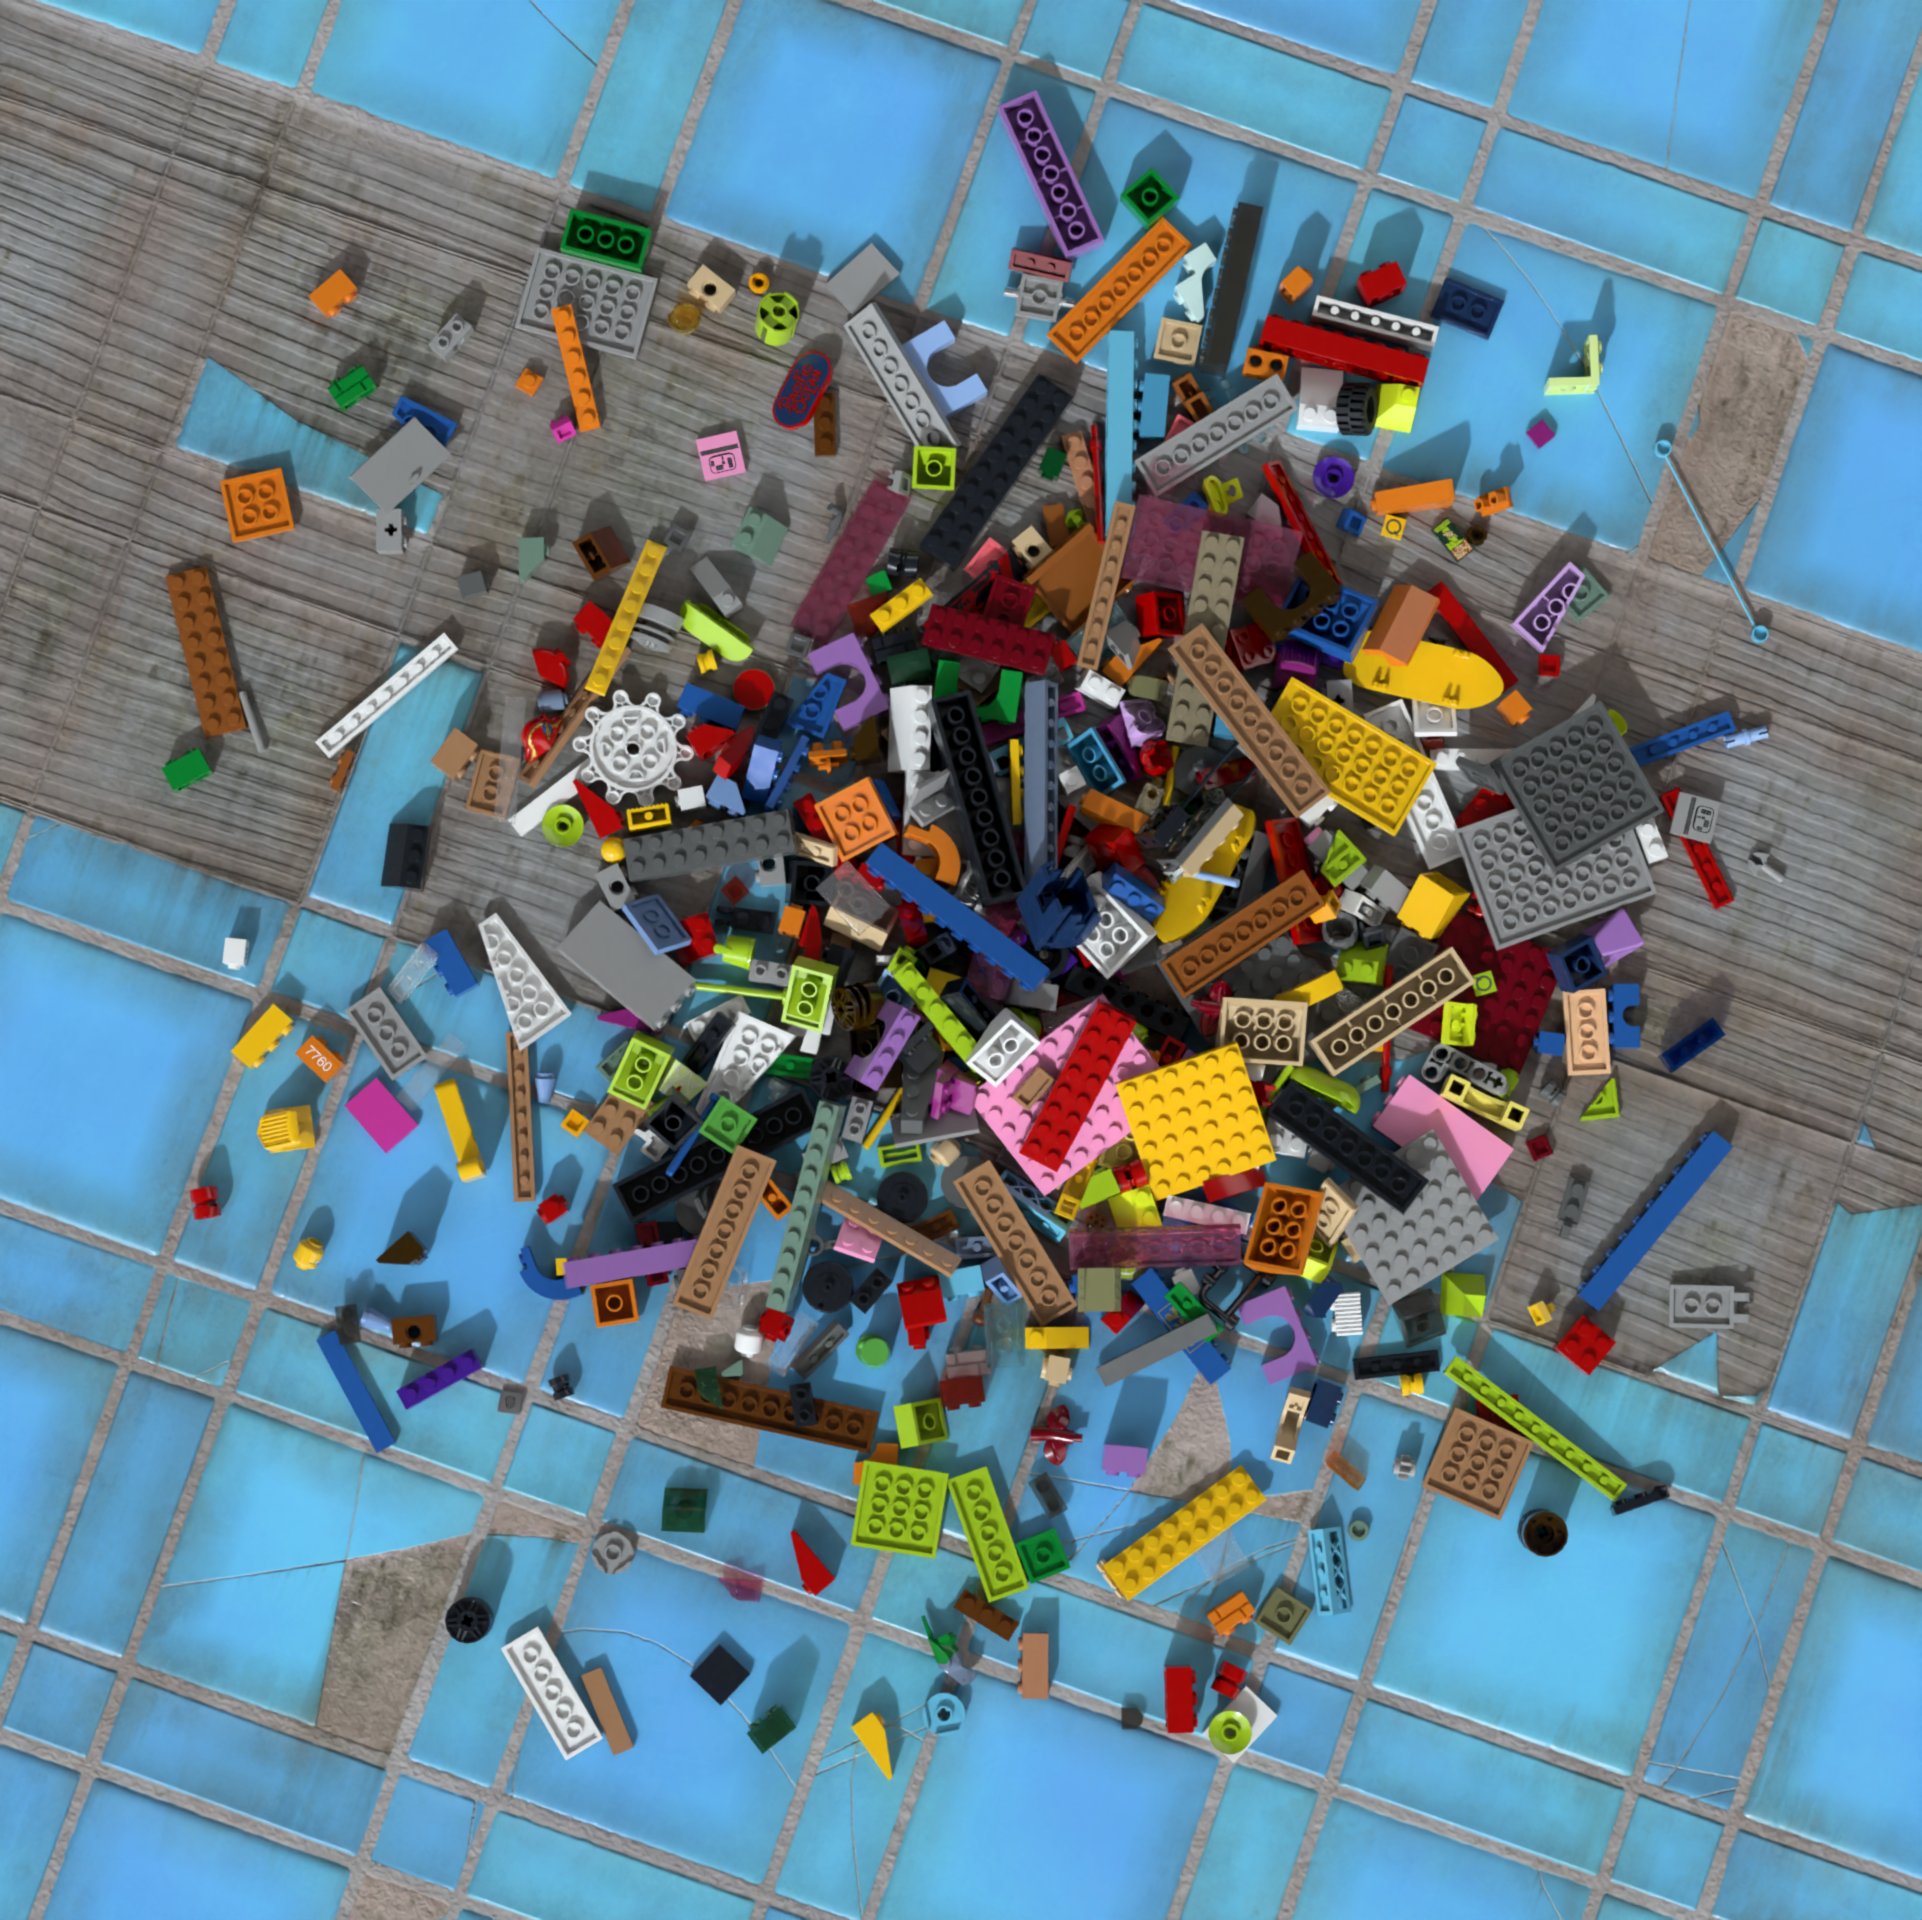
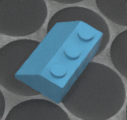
[1065,726,1126,796]

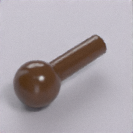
[972,1286,993,1326]

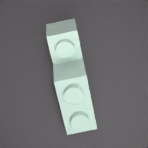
[1173,242,1217,325]

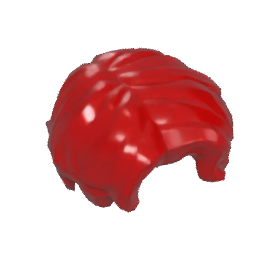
[1139,739,1174,776]

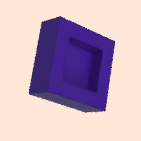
[1321,652,1344,670]

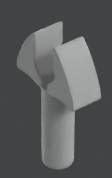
[1748,852,1785,883]

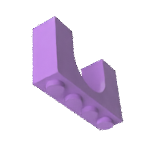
[808,633,890,732]
[844,999,921,1091]
[1238,1286,1319,1385]

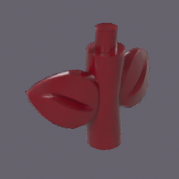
[1190,979,1232,1037]
[1030,1405,1083,1466]

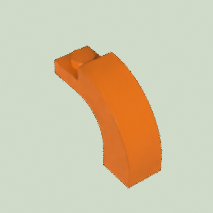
[903,824,960,890]

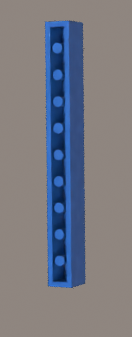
[866,842,1051,993]
[1576,1130,1733,1311]

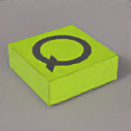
[1472,970,1497,997]

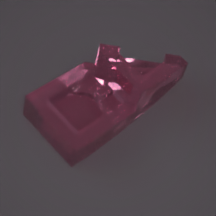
[719,1577,762,1602]

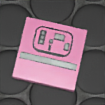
[696,431,746,481]

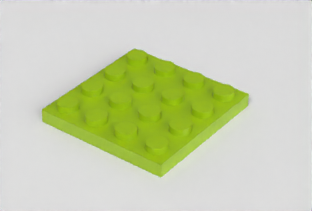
[851,1460,949,1559]

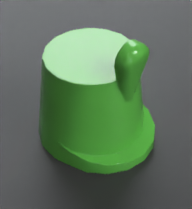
[856,1334,892,1369]

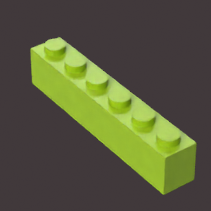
[890,959,977,1073]

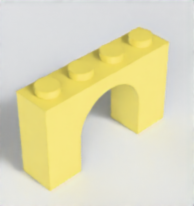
[1438,1074,1530,1132]

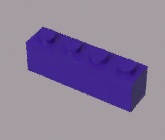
[396,1349,484,1410]

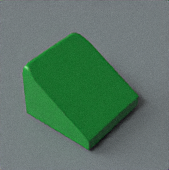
[865,570,892,598]

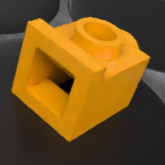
[1310,889,1342,924]

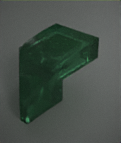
[695,1366,723,1409]

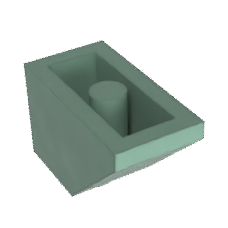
[518,537,550,583]

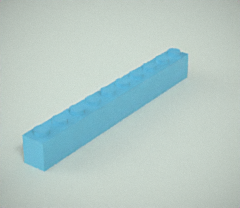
[1104,330,1138,541]

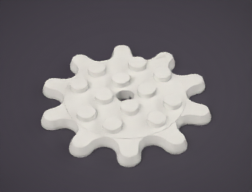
[572,690,694,807]

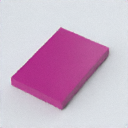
[344,1077,419,1154]

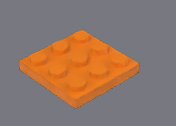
[219,468,295,543]
[814,776,898,862]

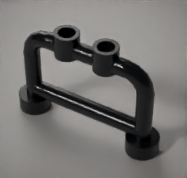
[1198,1253,1278,1332]

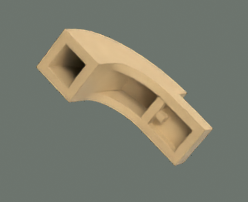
[1270,1387,1311,1464]

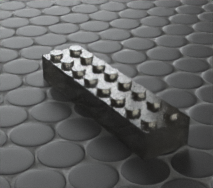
[1198,202,1263,378]

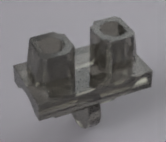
[335,1304,362,1345]

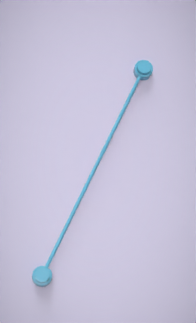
[1654,440,1769,643]

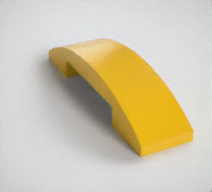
[1054,1155,1100,1221]

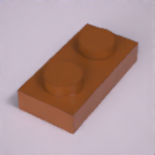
[329,749,357,794]

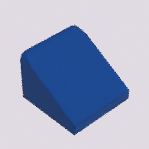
[1336,508,1367,537]

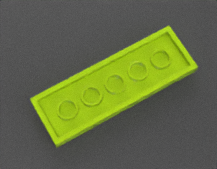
[947,1466,1029,1602]

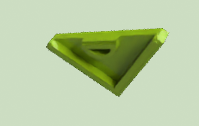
[1580,1078,1620,1121]

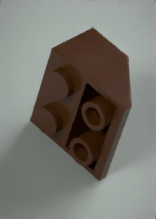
[572,526,631,583]

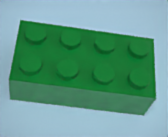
[560,209,653,274]

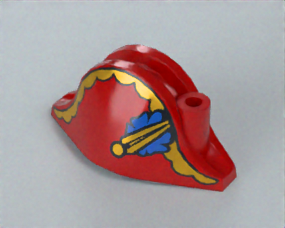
[521,714,563,764]

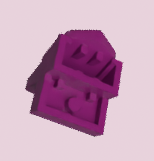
[1272,639,1321,689]
[930,1059,977,1120]

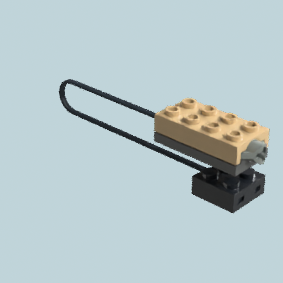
[1134,686,1285,883]

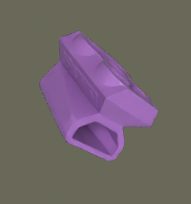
[1583,908,1644,968]

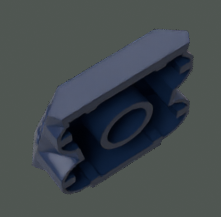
[1303,1275,1344,1318]

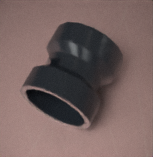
[548,1374,575,1401]

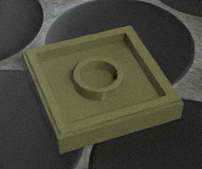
[1253,1585,1313,1645]

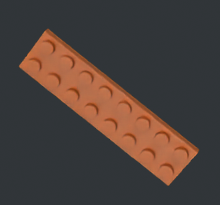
[1046,217,1193,365]

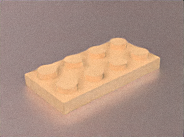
[1562,989,1611,1076]

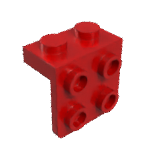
[1224,623,1278,674]

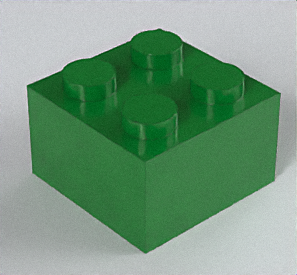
[1120,167,1180,231]

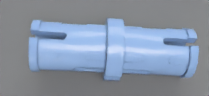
[1723,725,1768,749]

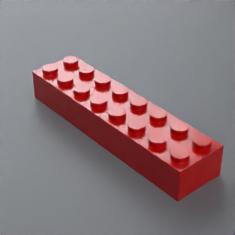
[1258,314,1430,391]
[1019,998,1137,1172]

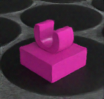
[549,415,577,443]

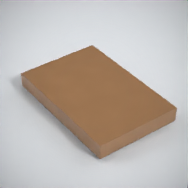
[465,748,522,820]

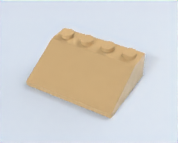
[1215,997,1308,1066]

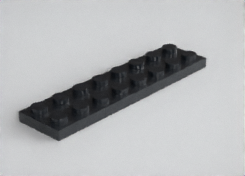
[1266,1080,1429,1216]

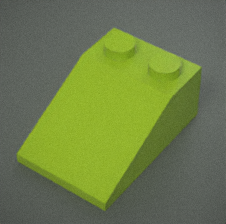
[781,956,839,1033]
[607,1030,675,1110]

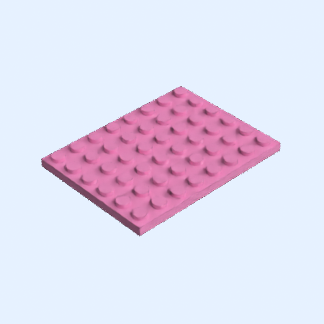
[974,993,1160,1196]

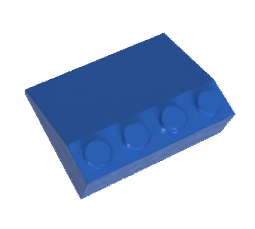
[1282,577,1379,664]

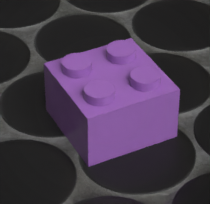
[1101,1444,1148,1478]

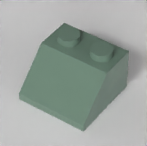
[732,507,788,566]

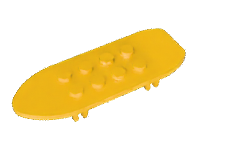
[1343,630,1504,709]
[1153,803,1256,943]

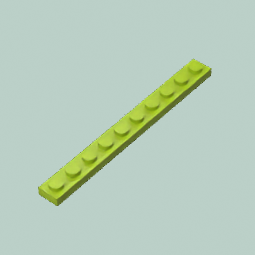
[1443,1356,1627,1502]

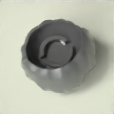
[1321,911,1359,950]

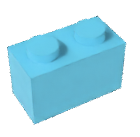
[938,1265,985,1302]

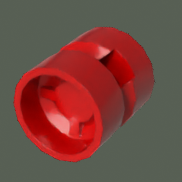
[1112,1158,1149,1194]
[189,1186,222,1220]
[1210,1660,1248,1699]

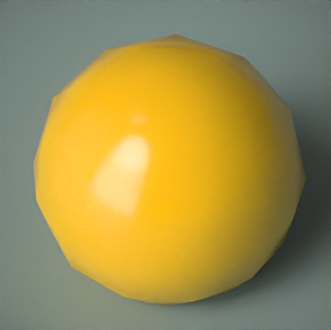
[601,837,626,863]

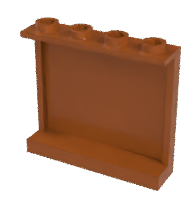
[1022,522,1137,636]

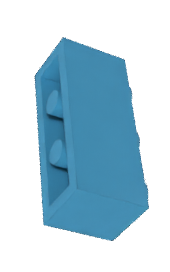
[1135,373,1170,441]

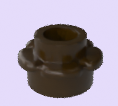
[1467,525,1487,546]

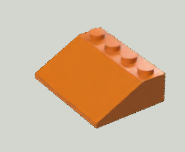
[1243,1182,1325,1276]

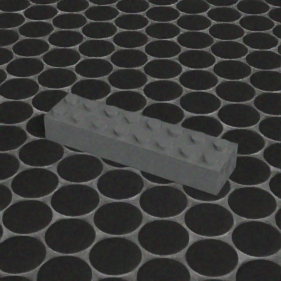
[623,809,799,883]

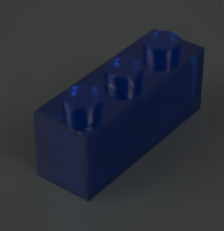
[1658,1018,1725,1073]

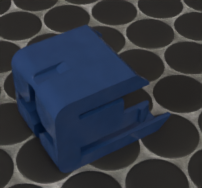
[1016,860,1102,951]

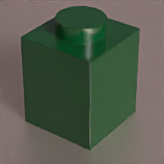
[1038,447,1067,482]

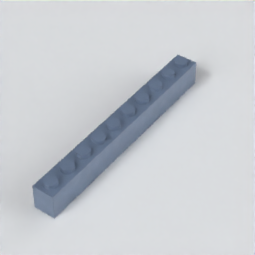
[1023,680,1058,886]

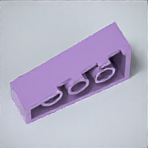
[1509,562,1585,653]

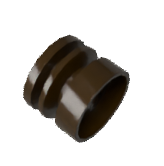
[831,980,885,1031]
[1517,1508,1568,1557]

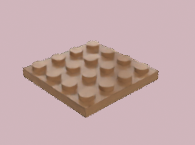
[1421,1407,1534,1521]

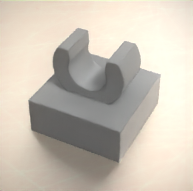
[887,470,912,497]

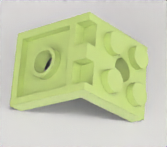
[1543,335,1603,395]

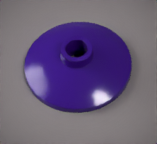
[1312,456,1355,498]

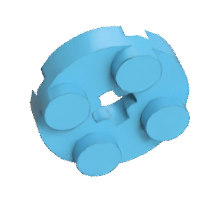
[922,1692,965,1736]

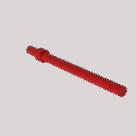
[1090,425,1106,544]
[1379,965,1393,1092]

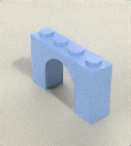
[902,320,988,419]

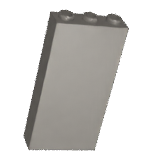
[557,900,697,1032]

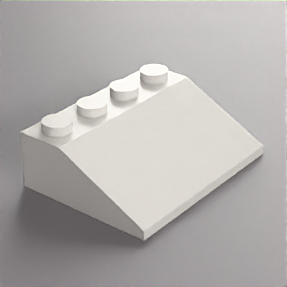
[1077,871,1158,979]

